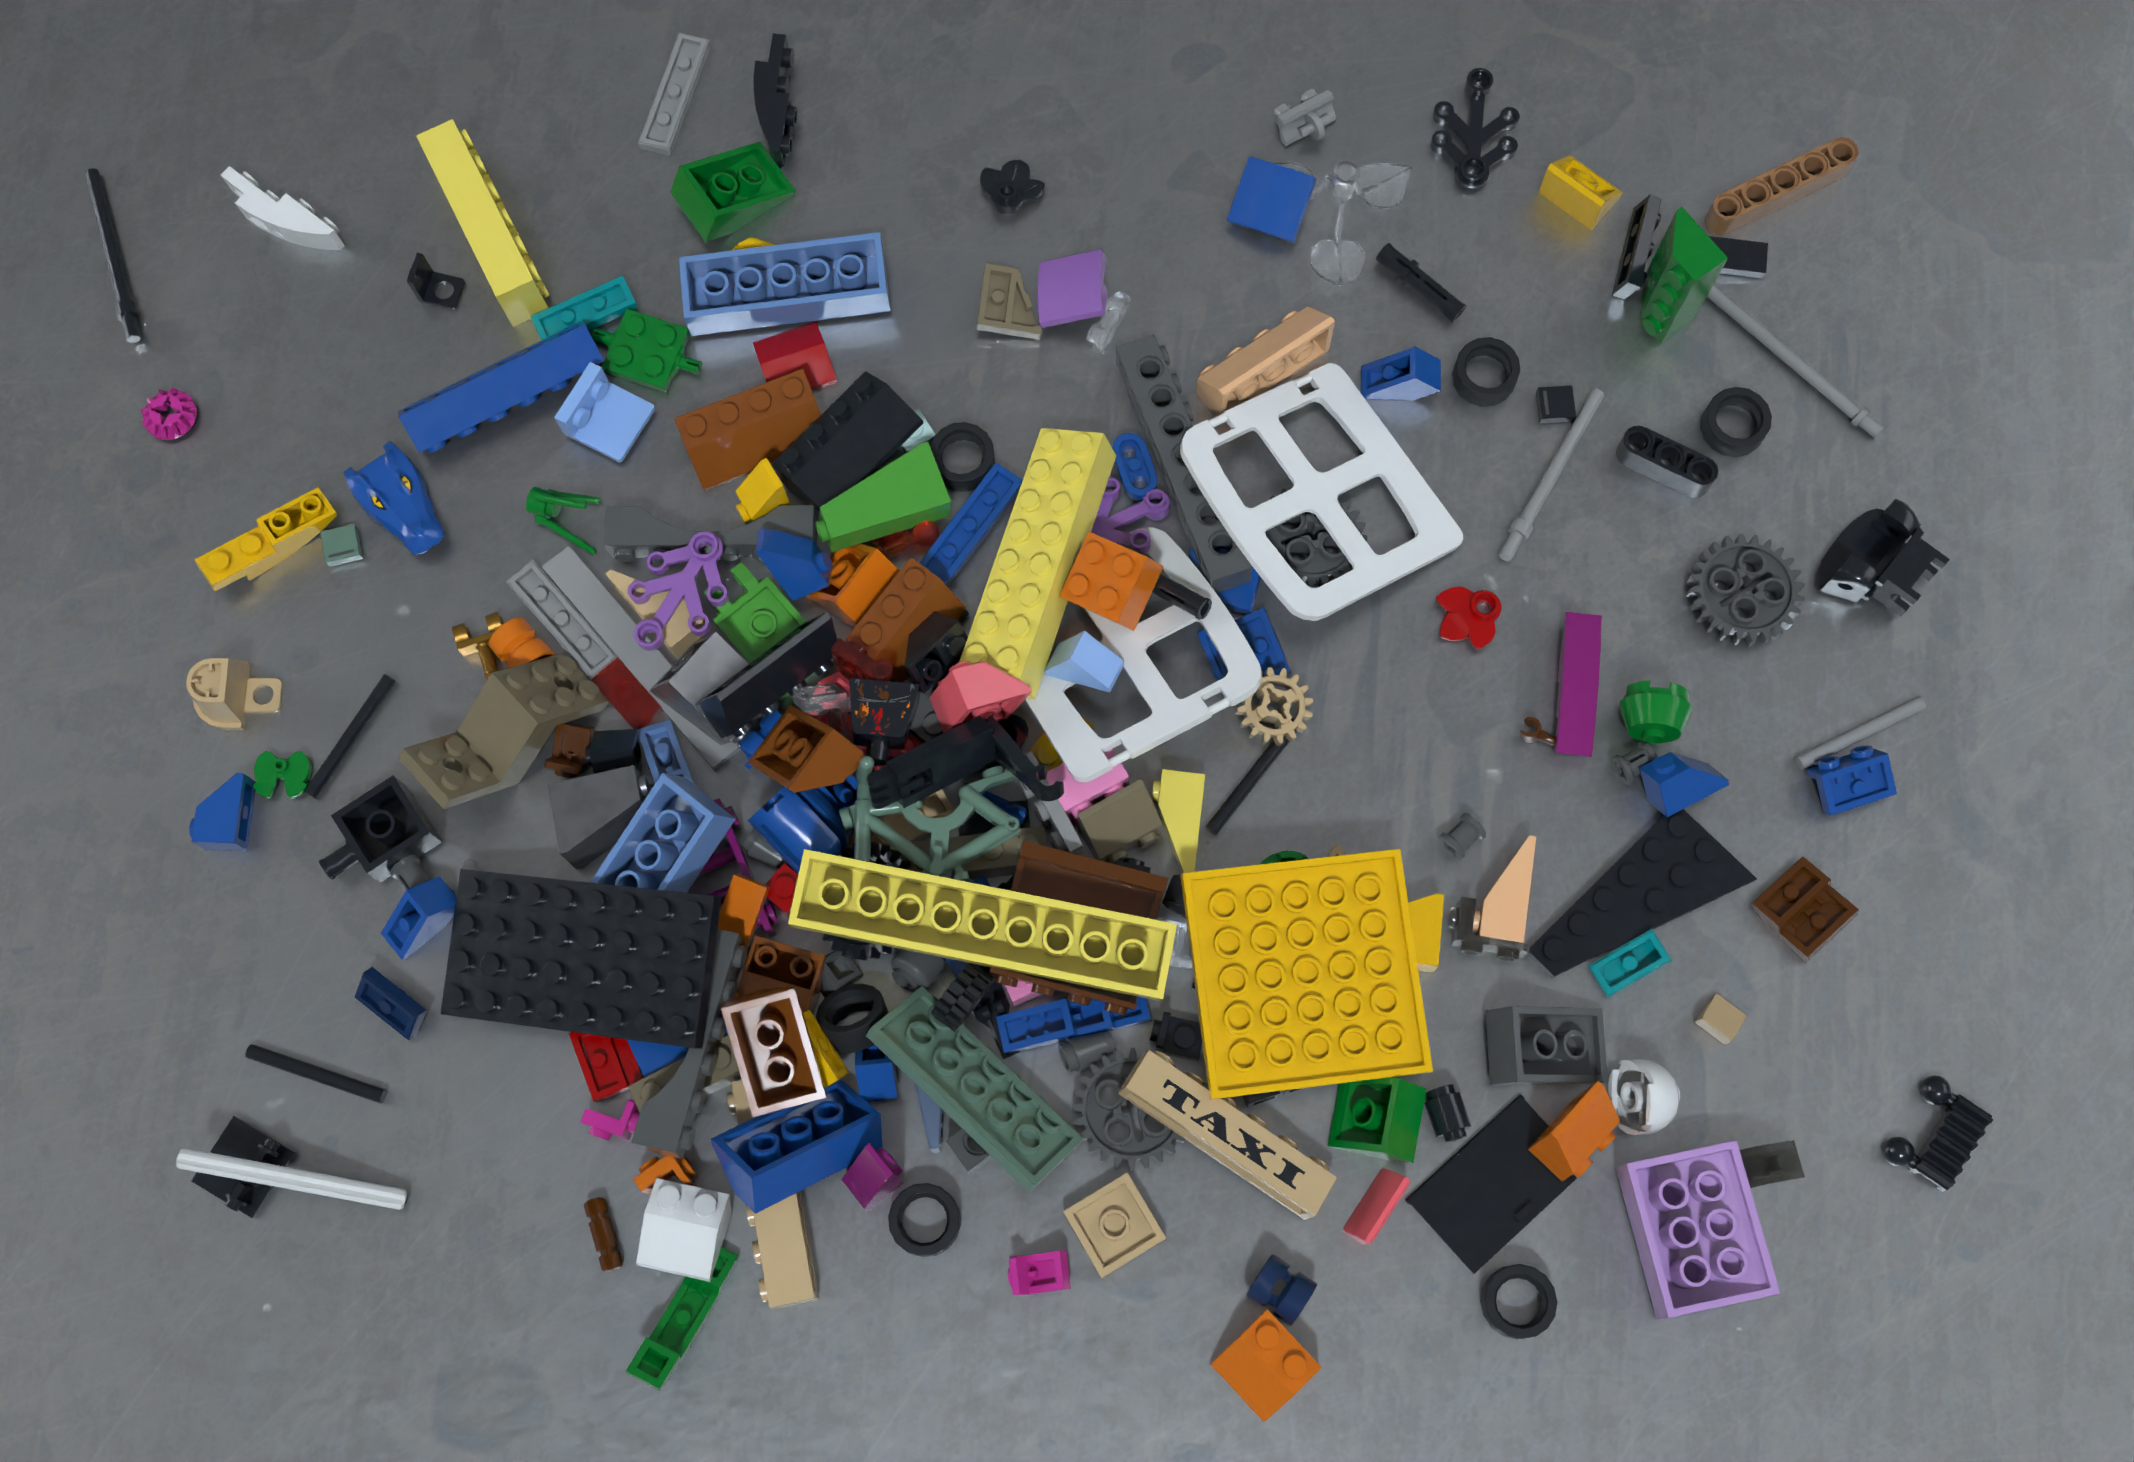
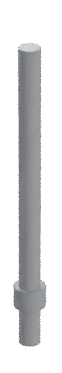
[1498,388,1605,562]

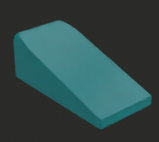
[1588,929,1672,997]

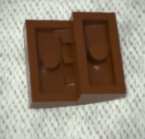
[1752,857,1859,963]

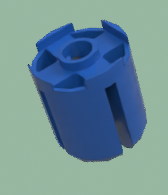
[747,787,852,874]

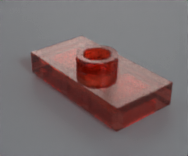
[591,657,663,729]

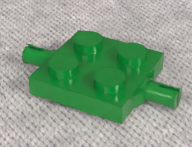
[591,308,703,393]

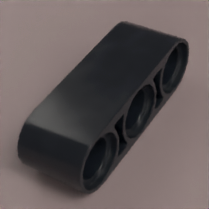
[1616,426,1719,498]

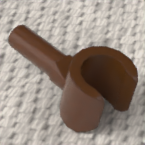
[1520,717,1555,746]

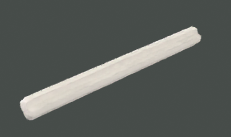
[176,1148,407,1210]

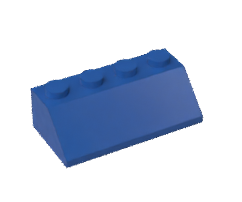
[711,1079,883,1214]

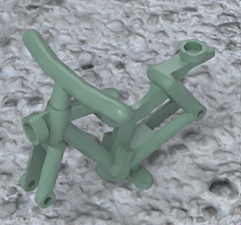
[839,756,1020,883]

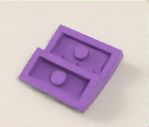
[1038,249,1108,328]

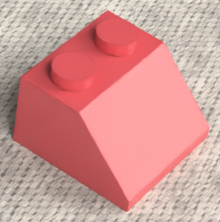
[929,661,1032,733]

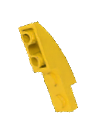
[195,487,337,592]

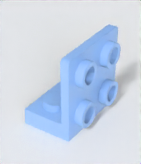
[554,362,655,462]

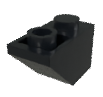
[904,612,968,693]

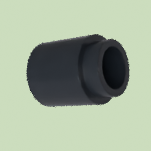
[1424,1084,1472,1143]

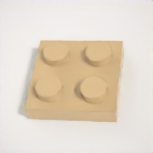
[1063,1173,1166,1279]

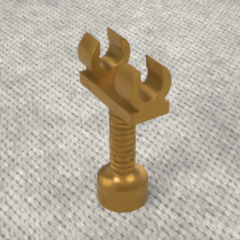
[452,612,504,681]

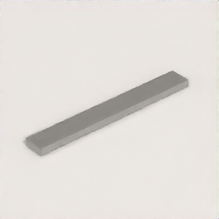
[541,545,741,771]

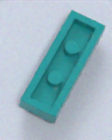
[530,275,638,340]

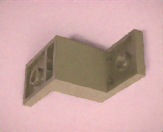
[398,653,609,810]

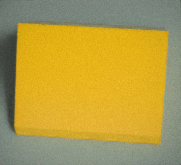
[1538,155,1623,231]

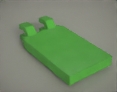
[703,562,835,701]

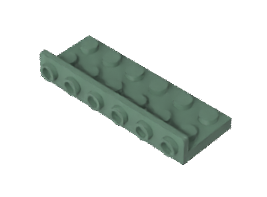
[866,986,1083,1193]

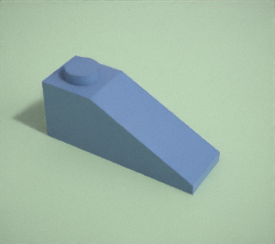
[637,720,694,785]

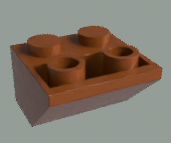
[735,935,826,1015]

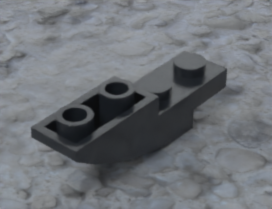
[753,33,797,168]

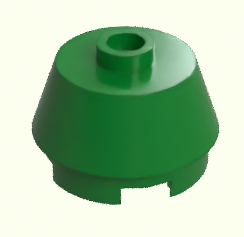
[1619,681,1693,744]

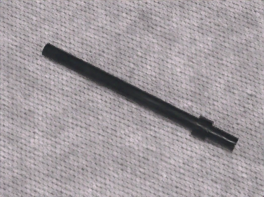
[85,168,141,343]

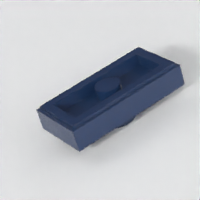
[355,967,427,1040]

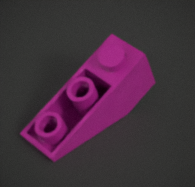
[841,1143,903,1212]

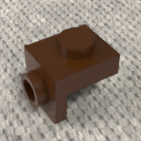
[544,722,595,778]

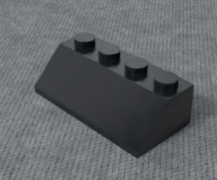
[771,371,924,512]
[696,612,841,739]

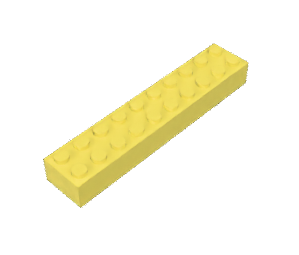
[788,849,1177,1001]

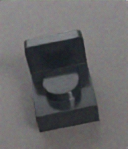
[1150,1012,1202,1062]

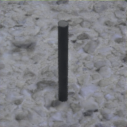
[304,674,396,799]
[1205,717,1298,835]
[245,1044,387,1104]

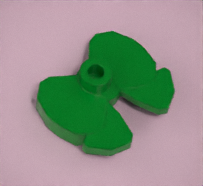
[253,751,312,799]

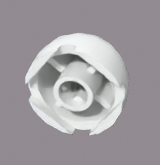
[1608,1059,1680,1135]

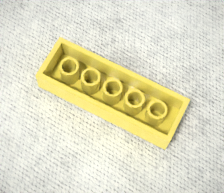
[416,119,550,327]

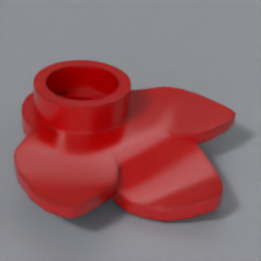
[1436,586,1502,650]

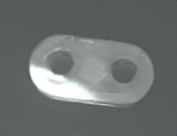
[1087,291,1131,355]

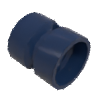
[1246,1253,1318,1326]

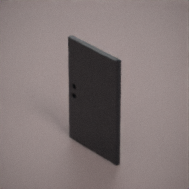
[1405,1095,1577,1275]

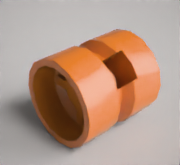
[488,617,556,668]

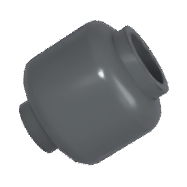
[891,949,945,992]

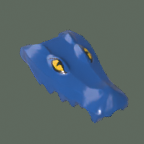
[343,441,447,557]

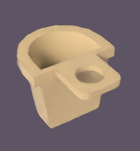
[186,658,283,730]

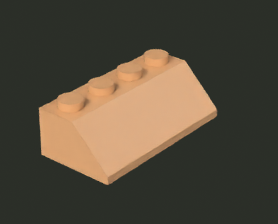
[1196,306,1335,417]

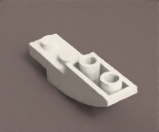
[220,166,345,250]

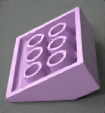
[1616,1140,1780,1319]

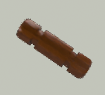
[584,1197,623,1272]

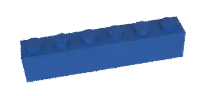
[398,320,604,453]

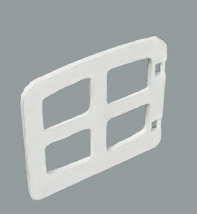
[1180,363,1463,621]
[1025,527,1262,782]

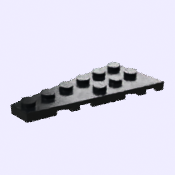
[1525,809,1757,979]

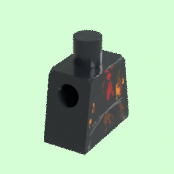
[849,678,919,766]

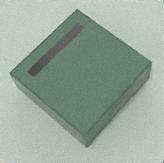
[320,524,363,567]

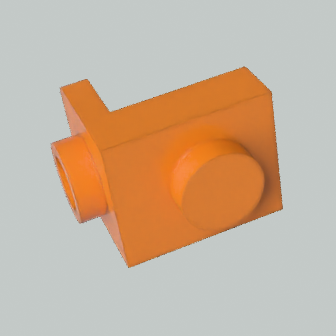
[633,1155,697,1194]

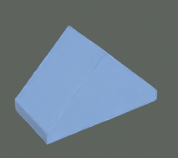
[1044,631,1124,693]

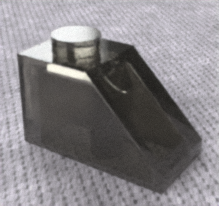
[1740,1140,1805,1189]

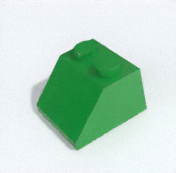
[1328,1077,1427,1163]

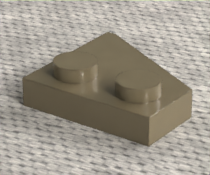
[976,263,1042,340]

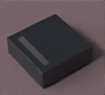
[1536,385,1576,424]

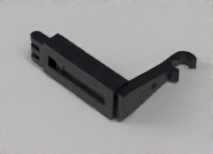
[867,716,1064,809]

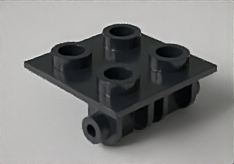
[191,1116,295,1218]

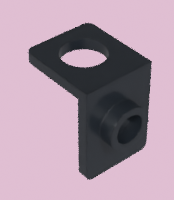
[407,253,466,310]

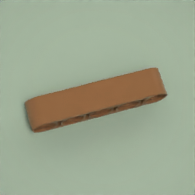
[1705,137,1859,235]

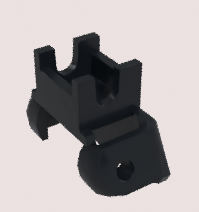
[1814,499,1950,617]

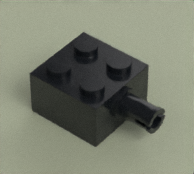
[319,775,442,883]

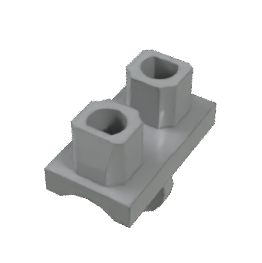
[1274,88,1336,146]

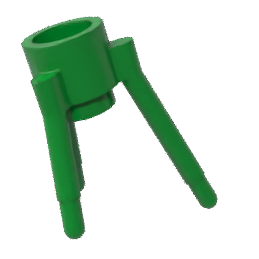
[526,487,601,554]

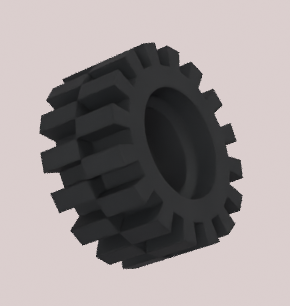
[931,963,996,1032]

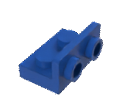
[1806,745,1897,816]

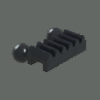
[1883,1075,1993,1192]

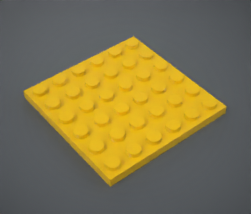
[1180,849,1433,1099]

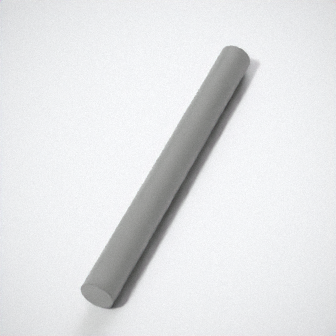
[1794,696,1926,770]

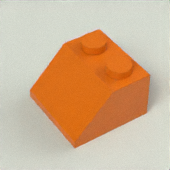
[806,544,900,626]
[1528,1081,1620,1181]
[1210,1309,1322,1422]

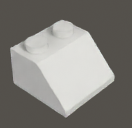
[636,1178,732,1282]

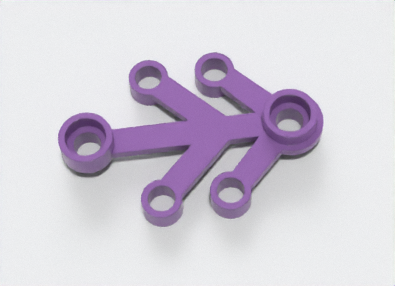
[1091,477,1171,554]
[628,531,729,651]

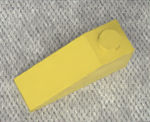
[1152,769,1205,874]

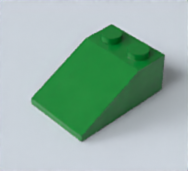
[670,142,796,242]

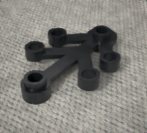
[1430,68,1520,189]

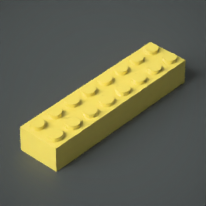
[959,428,1116,699]

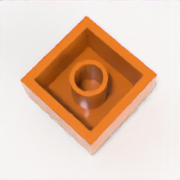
[1059,531,1164,631]

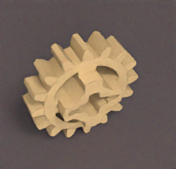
[1235,667,1313,746]

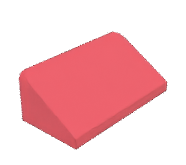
[1343,1168,1410,1246]

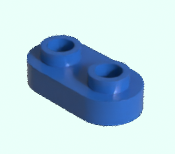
[1112,433,1157,500]

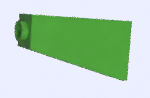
[815,442,951,552]

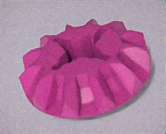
[140,387,197,440]

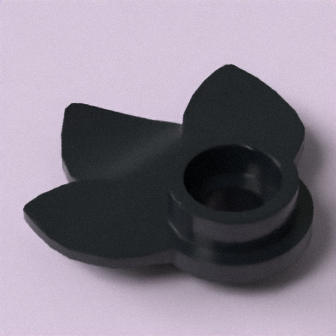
[980,160,1045,215]

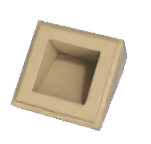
[1694,993,1747,1045]

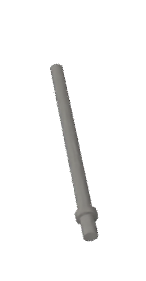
[1707,285,1884,438]

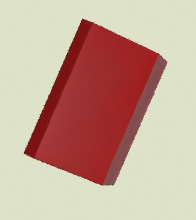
[753,322,837,391]

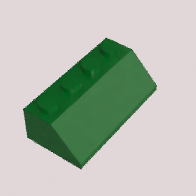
[1640,207,1728,344]

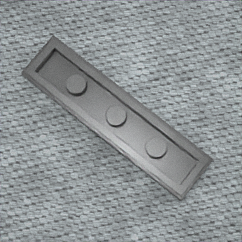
[638,32,711,157]
[506,560,620,683]

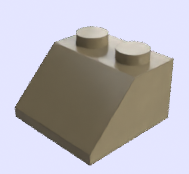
[1077,779,1162,864]

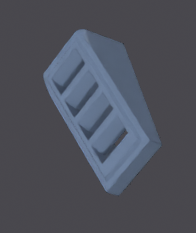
[914,1083,944,1153]

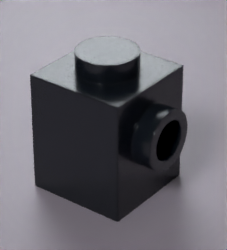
[585,729,642,774]

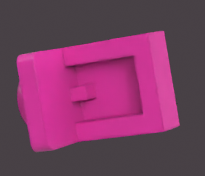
[580,1099,640,1141]
[1008,1250,1071,1296]

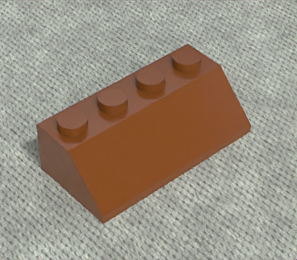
[674,369,821,491]

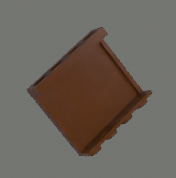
[989,841,1168,1015]

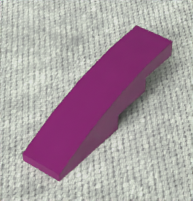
[1554,612,1602,757]

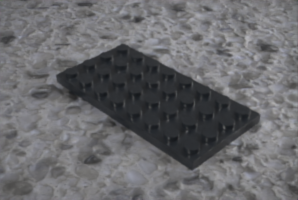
[440,869,721,1049]

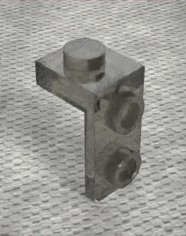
[1447,897,1530,962]

